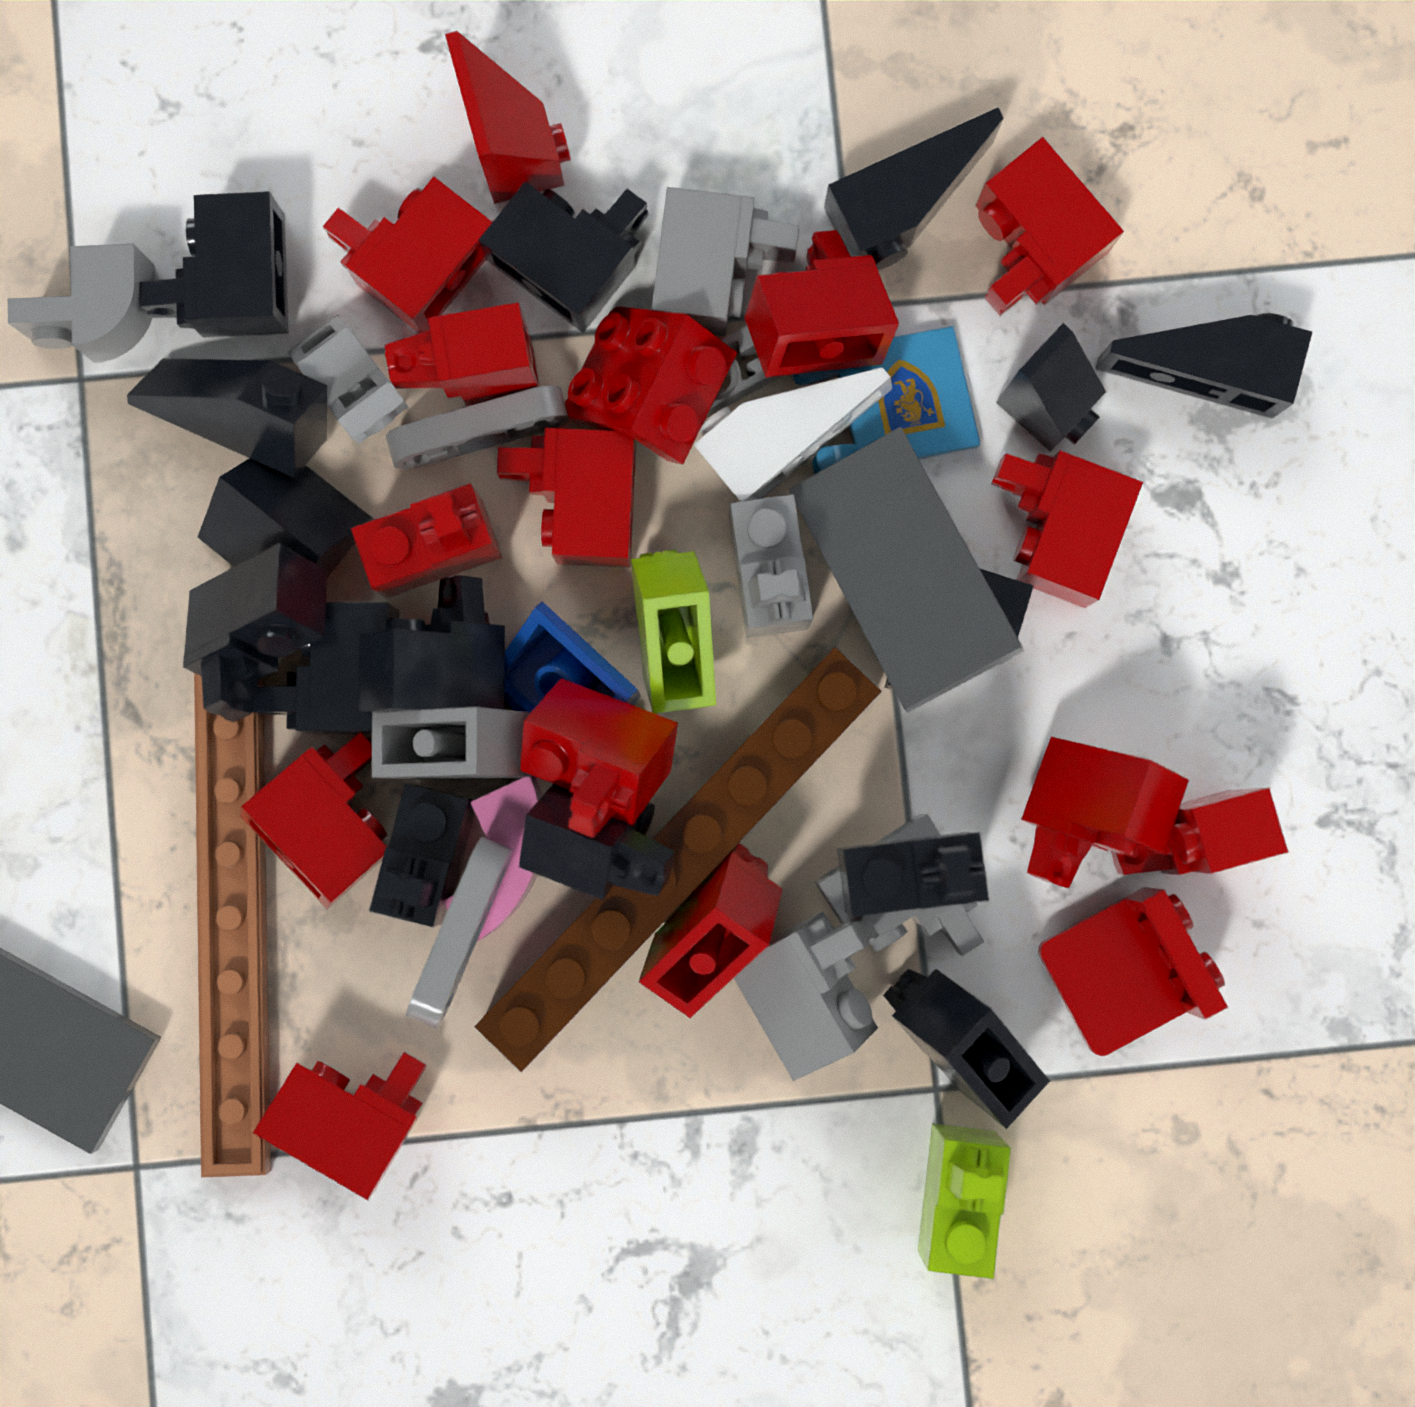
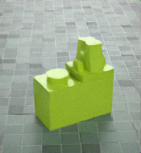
[631,550,716,714]
[918,1123,1011,1279]

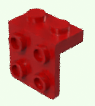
[565,306,737,465]
[1038,887,1228,1056]

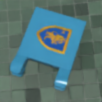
[792,326,980,475]

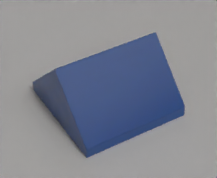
[504,601,641,712]

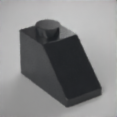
[996,323,1106,452]

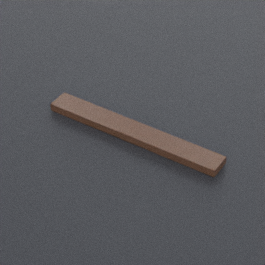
[194,673,271,1178]

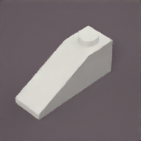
[694,367,892,502]

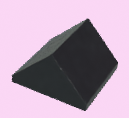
[197,458,374,578]

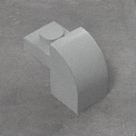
[8,243,154,363]
[288,315,408,444]

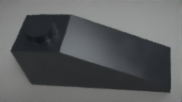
[824,107,1004,270]
[1095,313,1313,419]
[127,358,327,478]

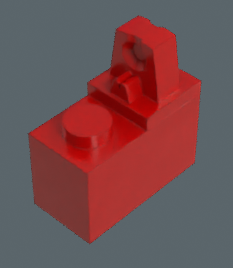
[975,137,1124,316]
[322,176,492,333]
[744,230,899,377]
[385,302,540,406]
[497,428,637,568]
[991,450,1143,608]
[351,483,503,599]
[520,678,679,838]
[240,732,388,910]
[1021,736,1189,888]
[1111,788,1289,875]
[638,843,783,1018]
[252,1052,427,1201]

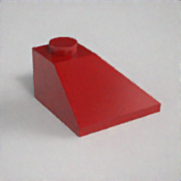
[445,31,571,204]

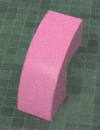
[444,776,542,941]

